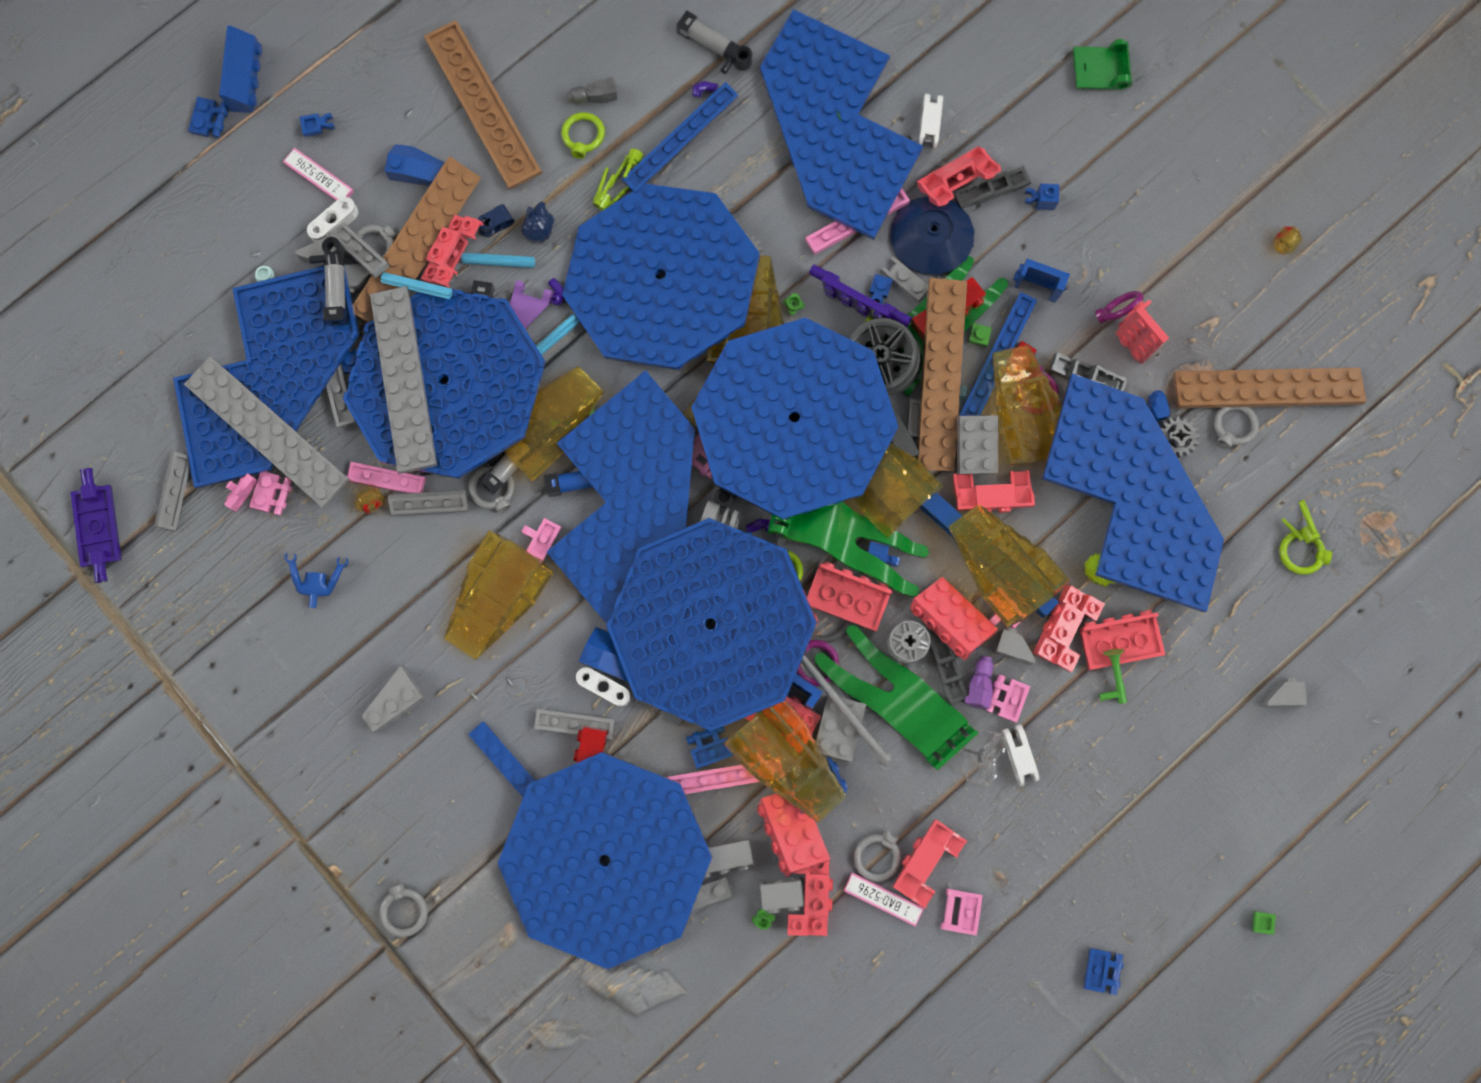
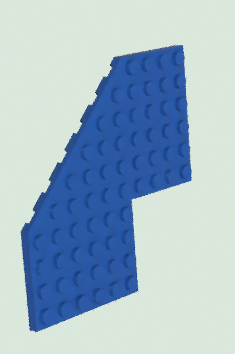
[760,9,923,240]
[173,265,359,488]
[547,370,695,624]
[1042,374,1224,612]

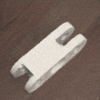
[918,94,943,149]
[307,197,359,242]
[576,667,631,707]
[1001,724,1039,786]

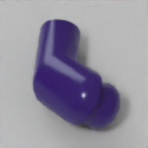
[692,81,718,97]
[548,278,564,305]
[746,519,770,533]

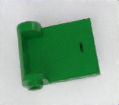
[1073,39,1132,90]

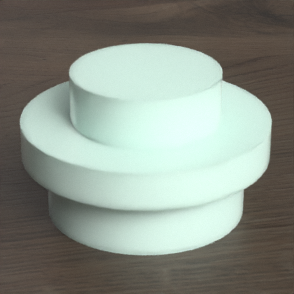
[255,266,274,282]

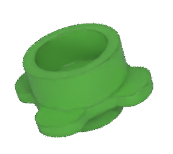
[783,293,805,315]
[752,909,775,930]

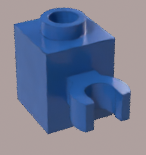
[1025,184,1059,210]
[867,542,900,567]

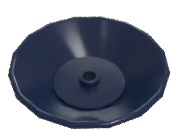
[890,196,975,275]

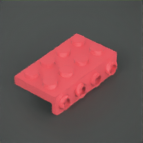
[1115,299,1169,364]
[807,562,892,632]
[910,577,998,660]
[1079,610,1165,670]
[757,789,830,877]

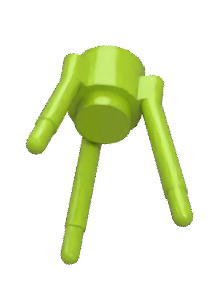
[610,149,643,188]
[593,167,629,211]
[1281,500,1321,544]

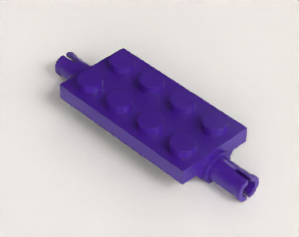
[809,264,912,328]
[70,468,122,583]

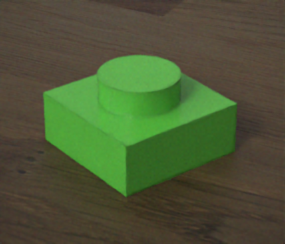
[968,323,992,347]
[1252,911,1276,935]

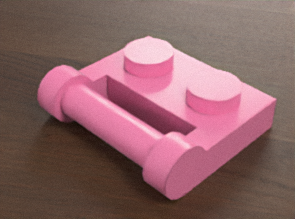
[940,888,983,935]

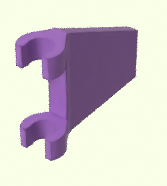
[510,280,553,329]

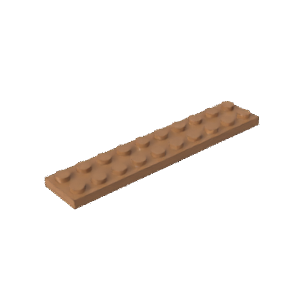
[424,20,542,190]
[353,156,481,323]
[916,278,967,472]
[1173,368,1367,408]

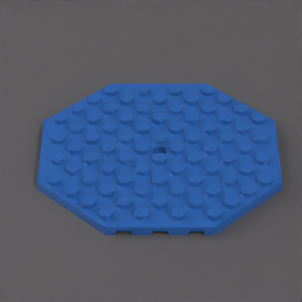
[562,183,760,370]
[343,289,546,479]
[691,317,899,520]
[606,518,817,731]
[497,752,712,969]

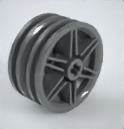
[849,318,922,396]

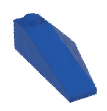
[385,144,445,186]
[579,627,628,682]

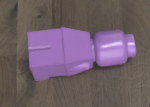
[965,656,994,709]

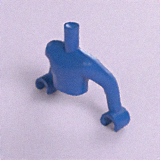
[284,553,349,608]

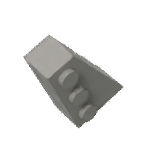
[362,665,427,733]

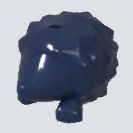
[521,201,555,243]

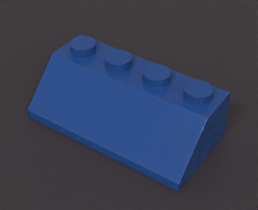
[219,25,262,113]

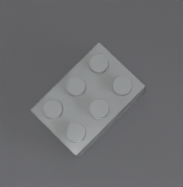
[956,415,998,474]
[812,695,866,762]
[759,877,804,914]

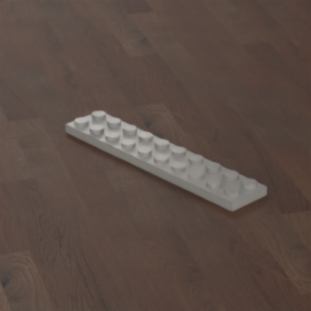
[370,286,438,474]
[184,356,350,508]

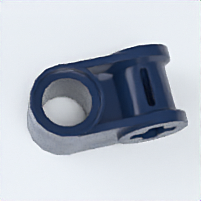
[477,204,515,237]

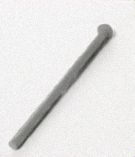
[801,654,892,765]

